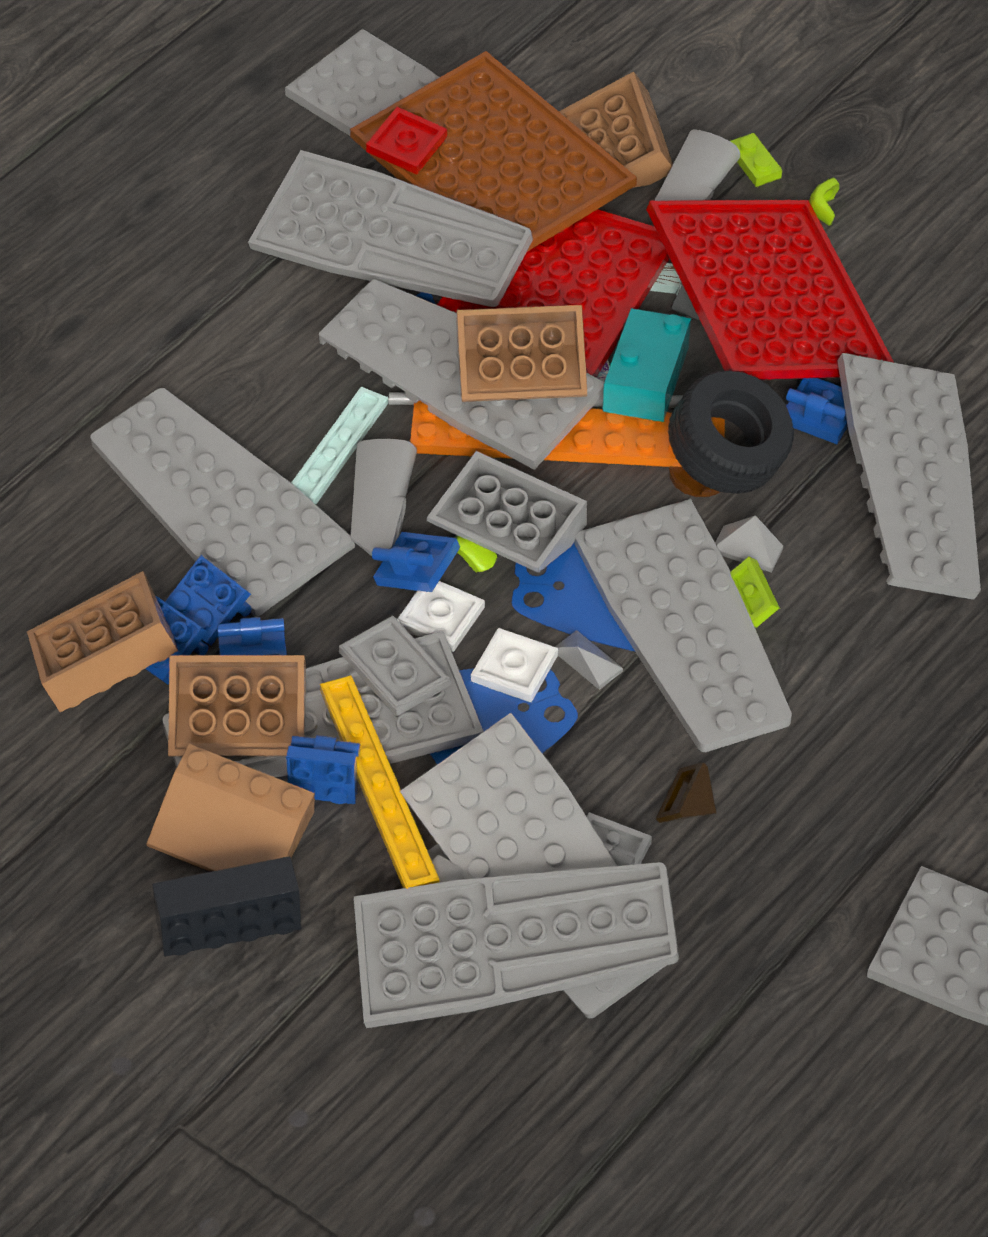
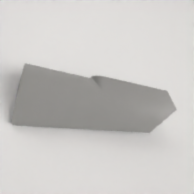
[655,129,740,201]
[351,439,417,556]

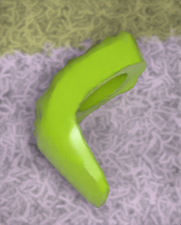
[809,177,839,226]
[454,535,497,572]

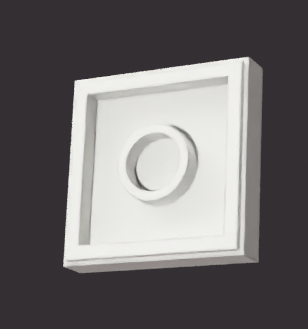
[397,581,485,652]
[471,628,558,702]

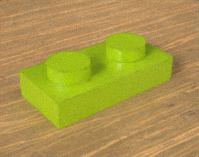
[730,133,782,187]
[730,557,780,628]

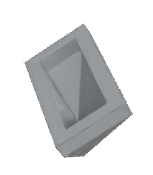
[715,515,783,573]
[555,630,623,690]

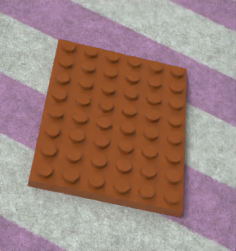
[350,51,637,251]

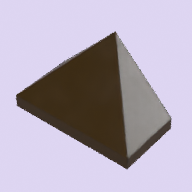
[656,762,716,823]

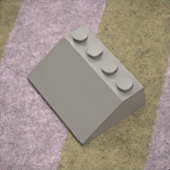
[427,451,587,573]

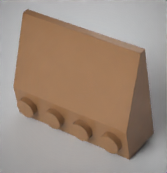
[559,72,673,188]
[456,305,587,402]
[27,571,178,712]
[168,655,306,757]
[147,744,315,872]

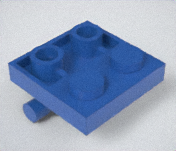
[786,378,848,444]
[372,532,460,592]
[165,555,251,646]
[145,596,209,685]
[217,617,287,655]
[286,735,360,804]

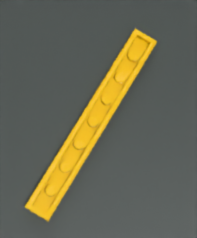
[320,675,440,889]

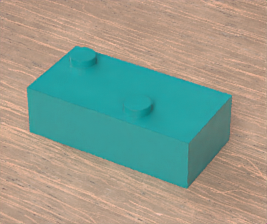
[603,308,691,422]

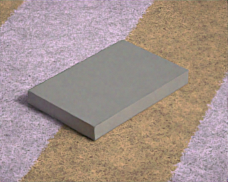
[339,616,451,717]

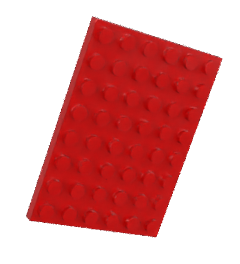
[646,200,894,379]
[437,209,670,378]

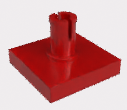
[366,107,447,175]

